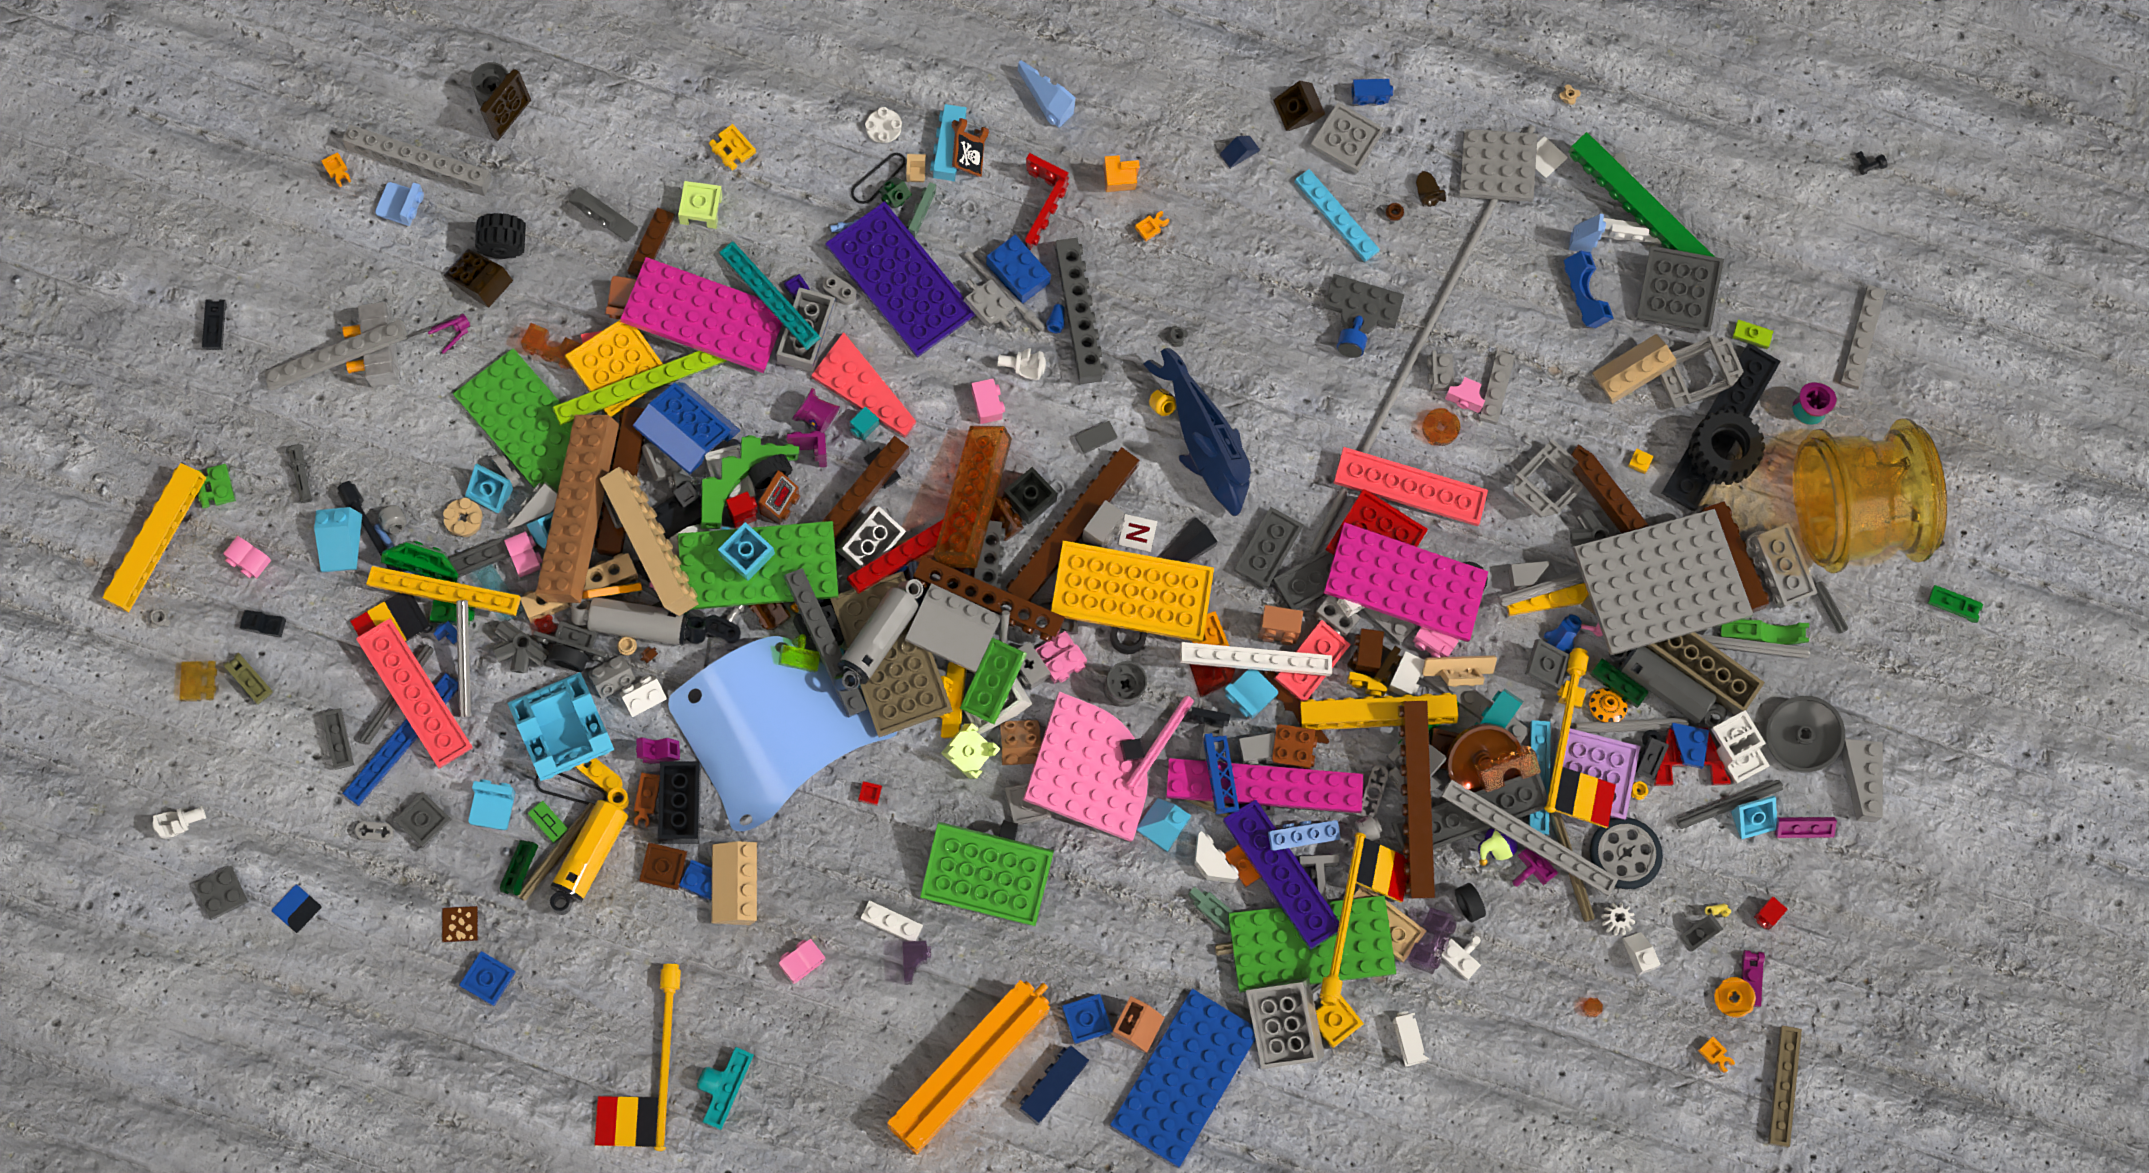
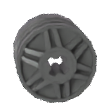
[471,62,508,106]
[1104,661,1147,707]

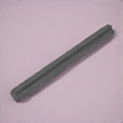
[360,644,434,745]
[1677,780,1783,829]

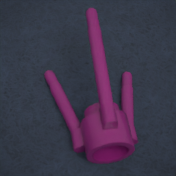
[428,313,470,354]

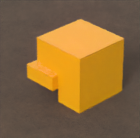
[1103,155,1140,192]

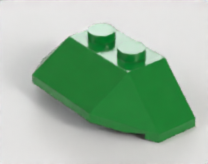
[381,541,458,583]

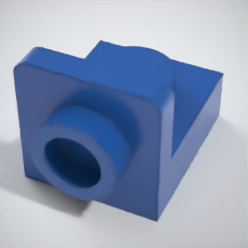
[433,621,457,645]

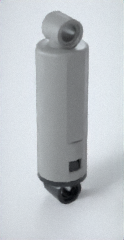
[834,579,923,692]
[571,597,706,646]

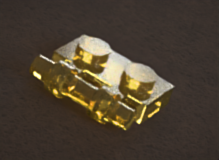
[179,661,217,702]

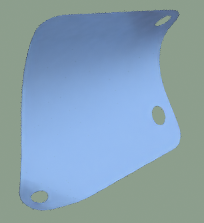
[668,636,897,831]

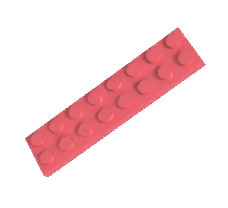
[1333,447,1488,526]
[356,618,473,769]

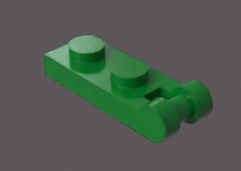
[1927,585,1983,623]

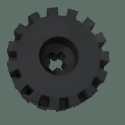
[475,213,526,259]

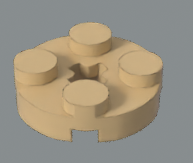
[443,498,483,537]

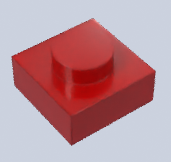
[858,781,882,806]

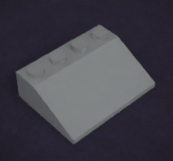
[905,583,1002,673]
[1246,978,1325,1069]

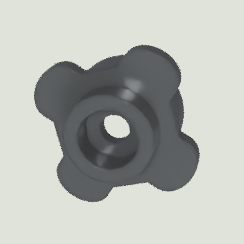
[1166,326,1188,347]

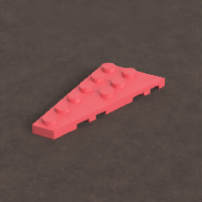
[811,332,916,438]

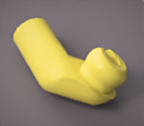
[1705,903,1731,917]

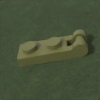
[223,652,273,705]

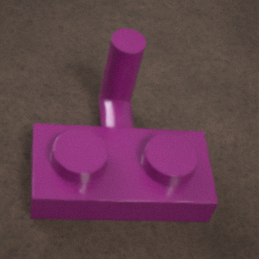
[1512,848,1558,887]

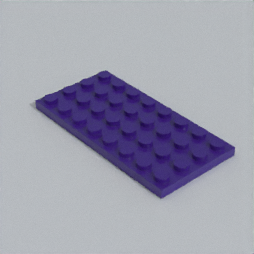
[825,201,976,358]

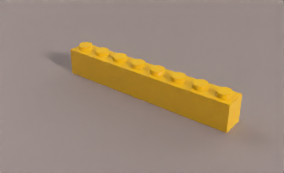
[102,463,206,612]
[1301,693,1458,730]

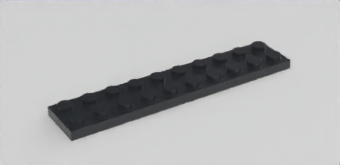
[1661,343,1781,511]

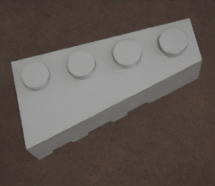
[1841,739,1883,823]

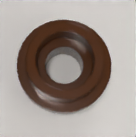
[1385,203,1404,221]
[640,646,658,664]

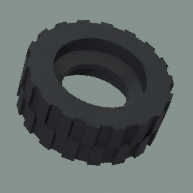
[748,454,793,490]

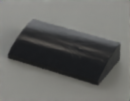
[654,484,701,540]

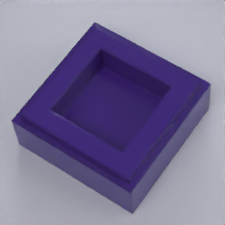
[784,274,810,300]

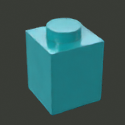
[850,406,879,440]

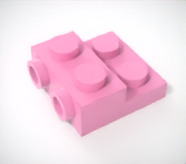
[1035,631,1087,684]

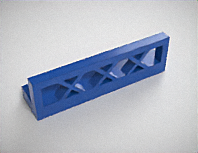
[1203,733,1239,814]

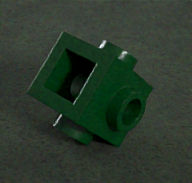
[878,177,912,208]

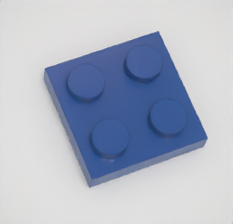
[459,951,516,1007]
[1062,994,1113,1045]

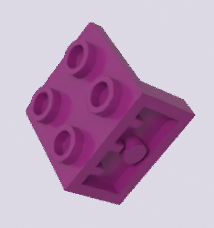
[787,431,827,468]

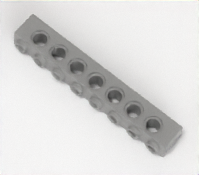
[342,124,492,196]

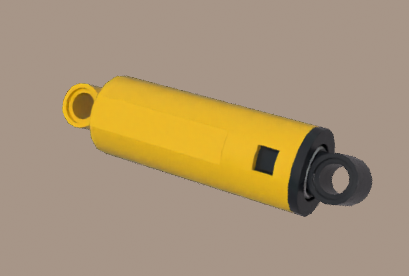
[550,787,629,915]

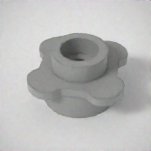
[149,608,171,629]

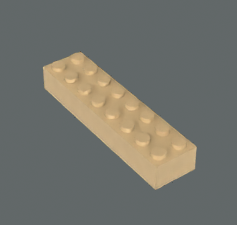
[600,467,699,616]

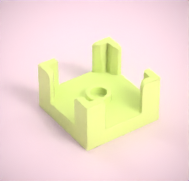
[678,181,723,229]
[941,723,1000,779]

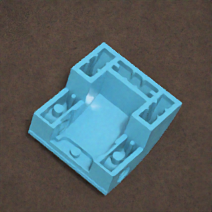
[507,672,614,781]

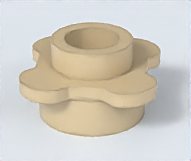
[1559,85,1581,105]

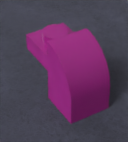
[636,737,680,764]

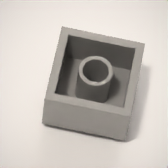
[1082,500,1125,549]

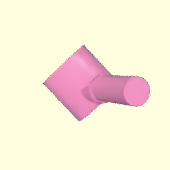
[1581,622,1603,637]

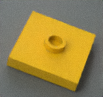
[1316,994,1364,1049]

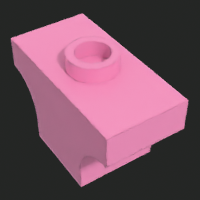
[1445,377,1485,413]

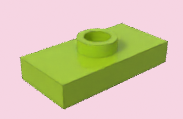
[1732,319,1773,349]

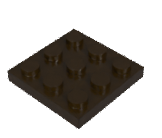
[480,68,531,141]

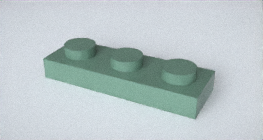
[906,182,936,238]

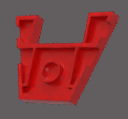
[1654,728,1731,786]

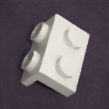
[619,675,667,717]

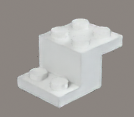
[1711,710,1770,785]

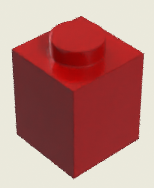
[1754,896,1788,930]

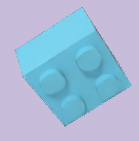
[718,522,775,581]

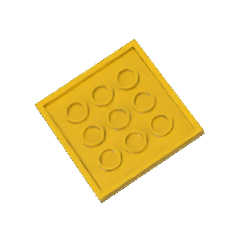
[565,319,663,417]

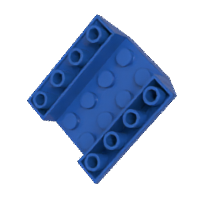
[633,382,740,475]

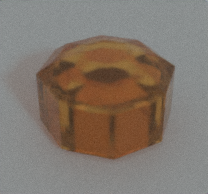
[1583,998,1603,1018]

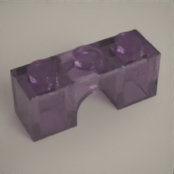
[1407,908,1457,974]

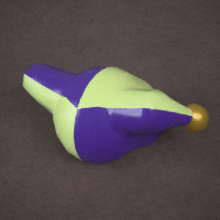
[1478,828,1518,866]

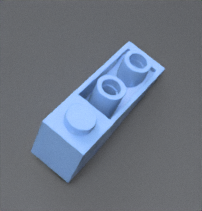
[1569,214,1606,252]

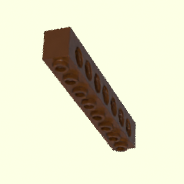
[913,556,1065,642]

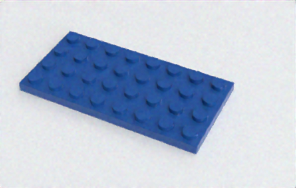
[1110,988,1255,1168]

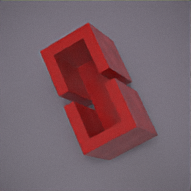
[726,491,758,529]

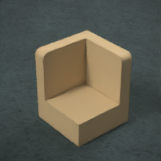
[906,154,926,183]

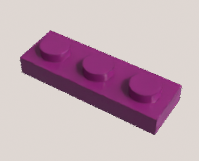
[1775,817,1837,838]

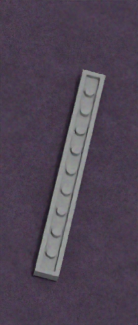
[1440,779,1618,896]

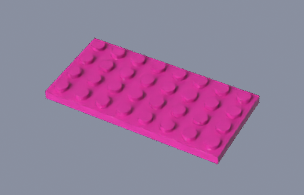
[620,257,782,373]
[1323,522,1488,642]

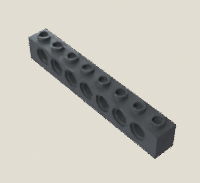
[1055,237,1105,385]
[966,520,1005,674]

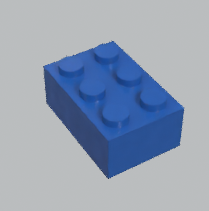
[986,235,1051,304]

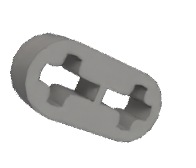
[355,821,394,843]

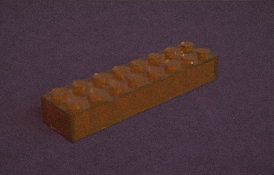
[934,426,1012,568]

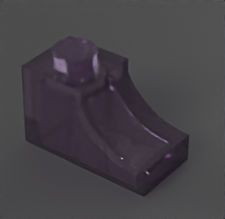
[902,941,931,985]

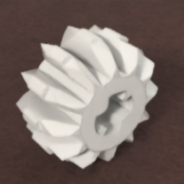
[1601,903,1635,936]

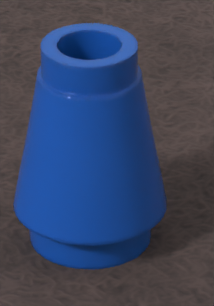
[1046,304,1065,333]

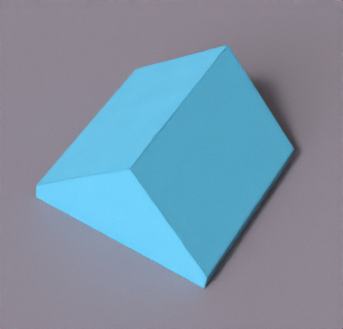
[465,464,514,513]
[1731,795,1777,839]

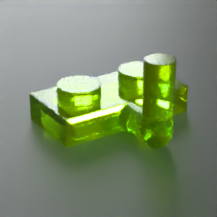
[778,634,820,673]

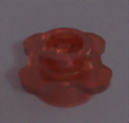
[534,614,557,635]

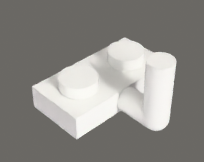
[1438,936,1481,981]

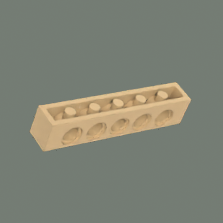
[521,553,639,624]

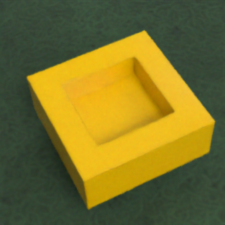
[1628,448,1653,474]

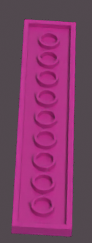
[1166,758,1363,813]

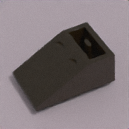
[443,249,513,308]

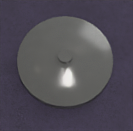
[1766,696,1845,773]

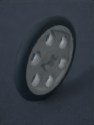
[1590,817,1663,890]

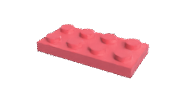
[1274,620,1351,702]

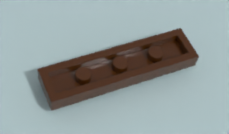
[627,207,675,277]

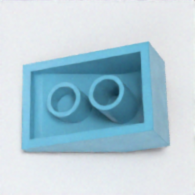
[314,507,362,572]

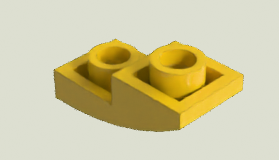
[1347,672,1387,698]

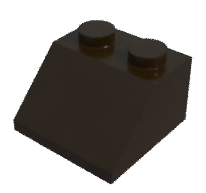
[1273,80,1325,131]

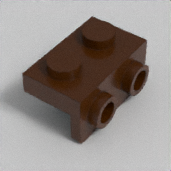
[984,496,1024,541]
[748,602,792,630]

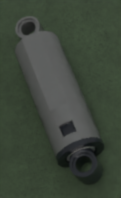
[1609,646,1727,728]

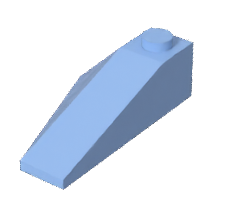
[1018,60,1076,128]

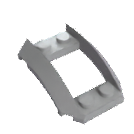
[1659,335,1744,409]
[1513,439,1585,518]

